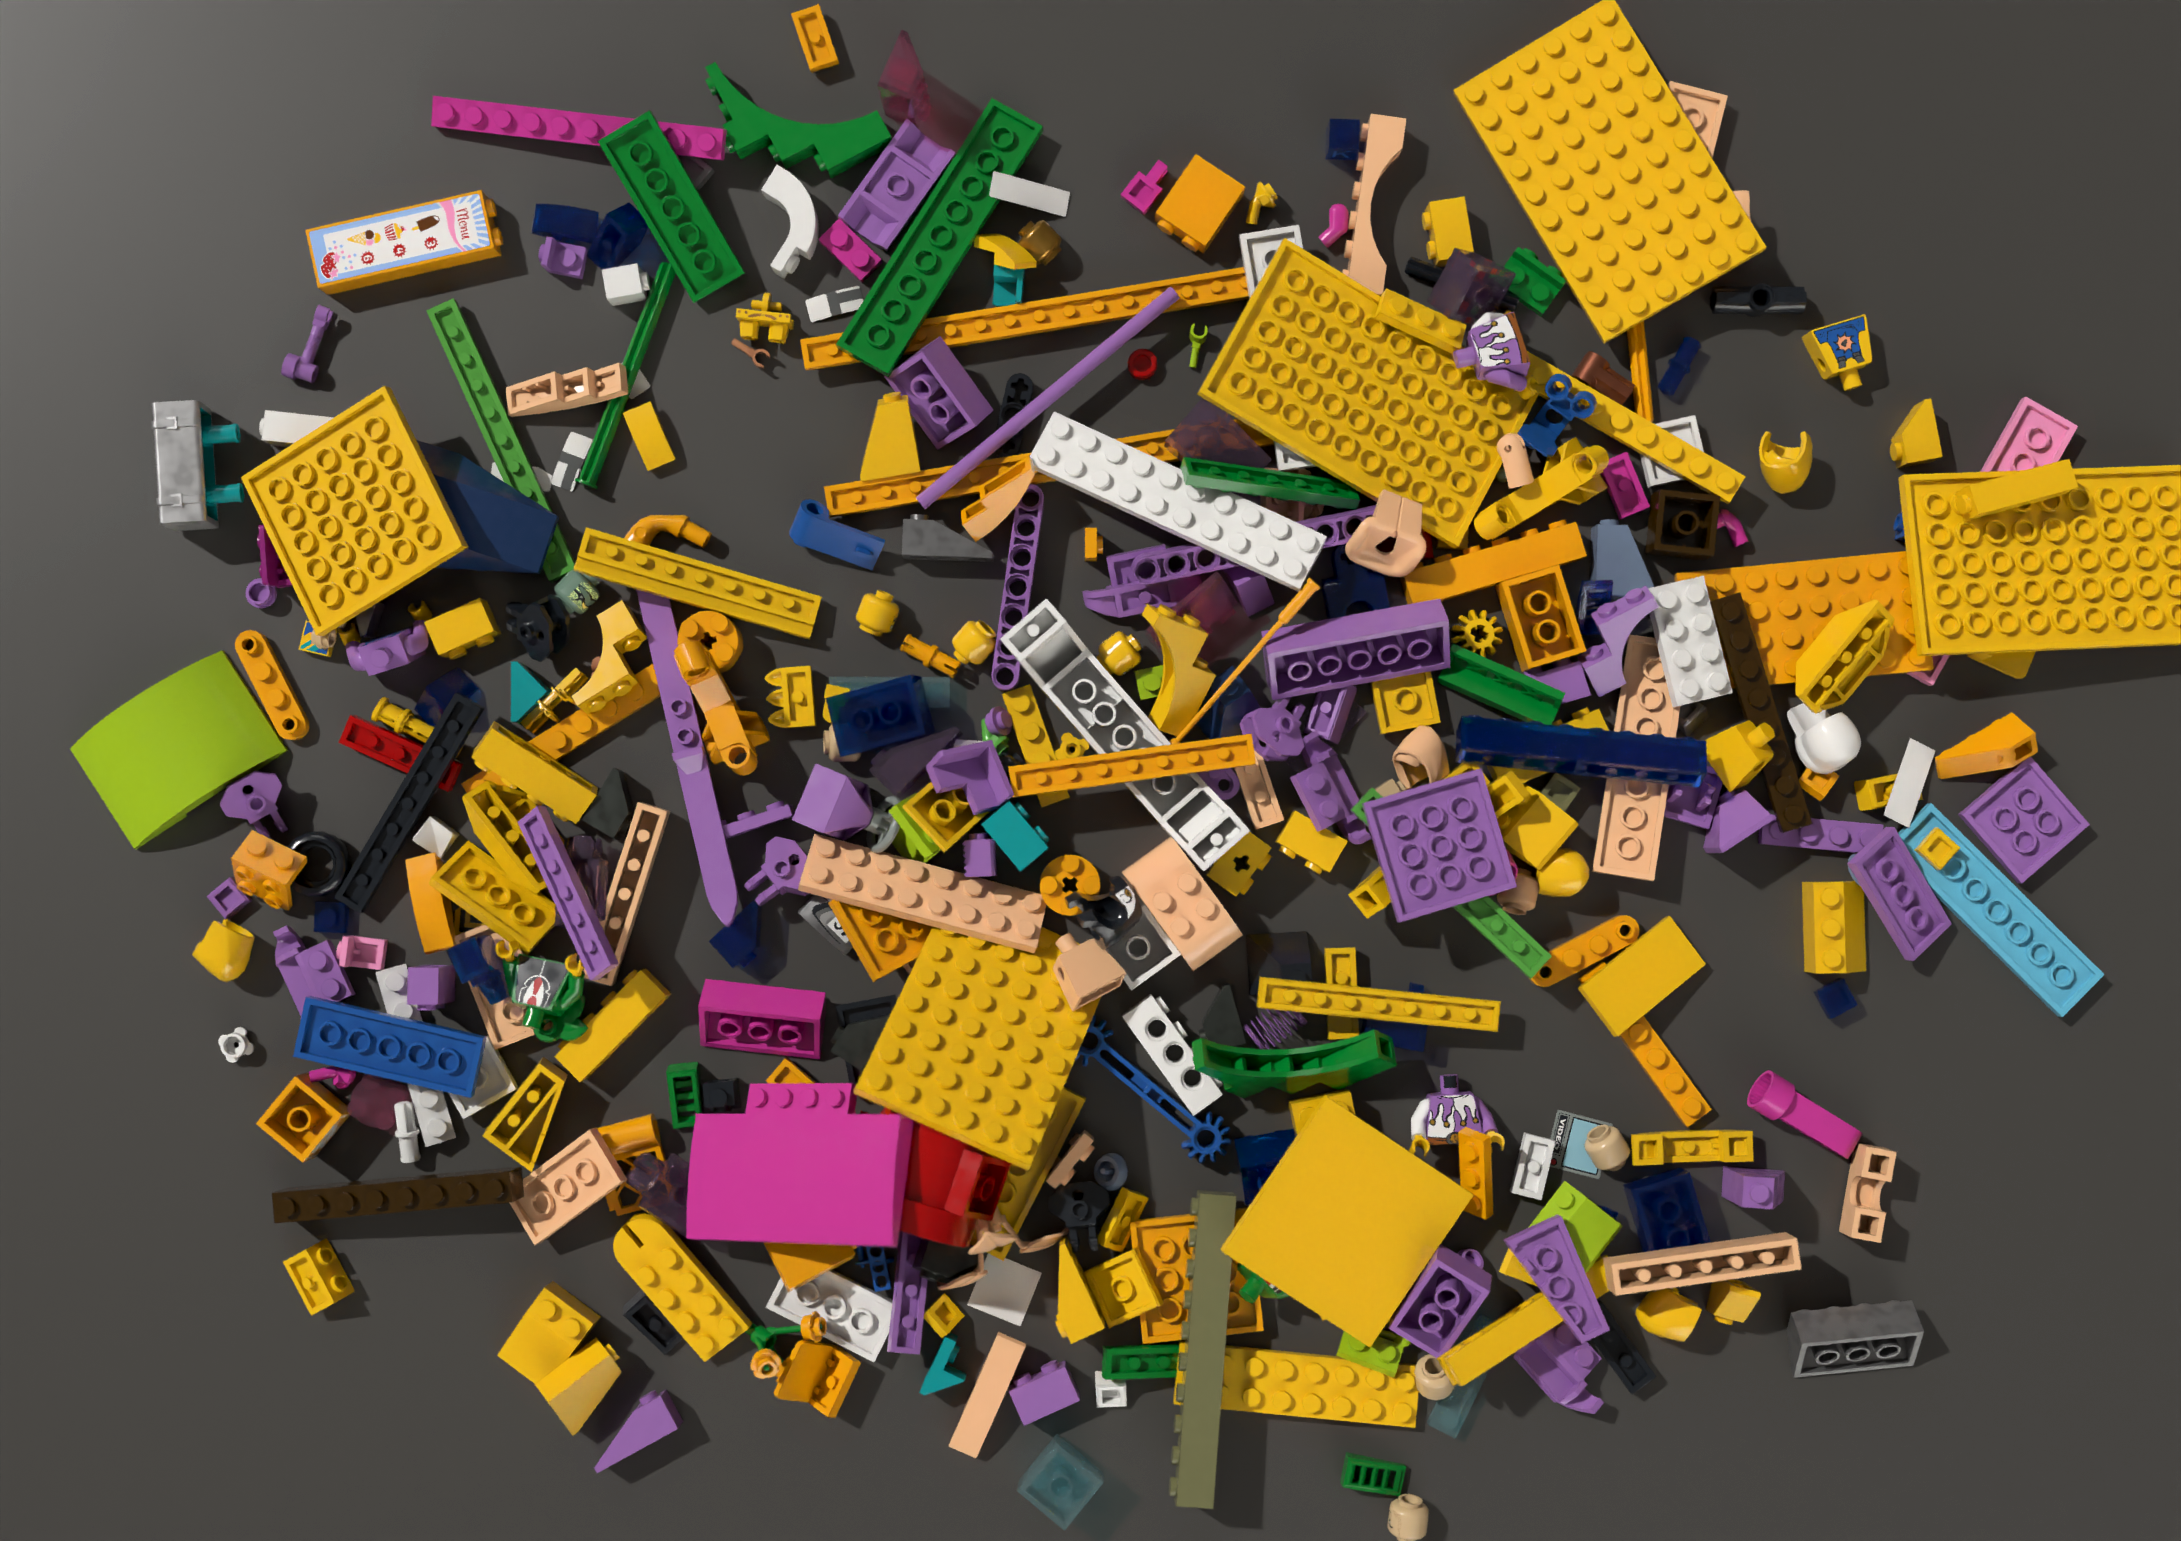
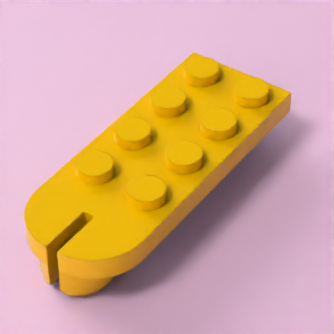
[613,1213,752,1362]

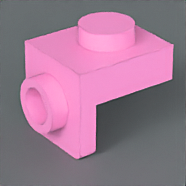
[336,935,388,970]

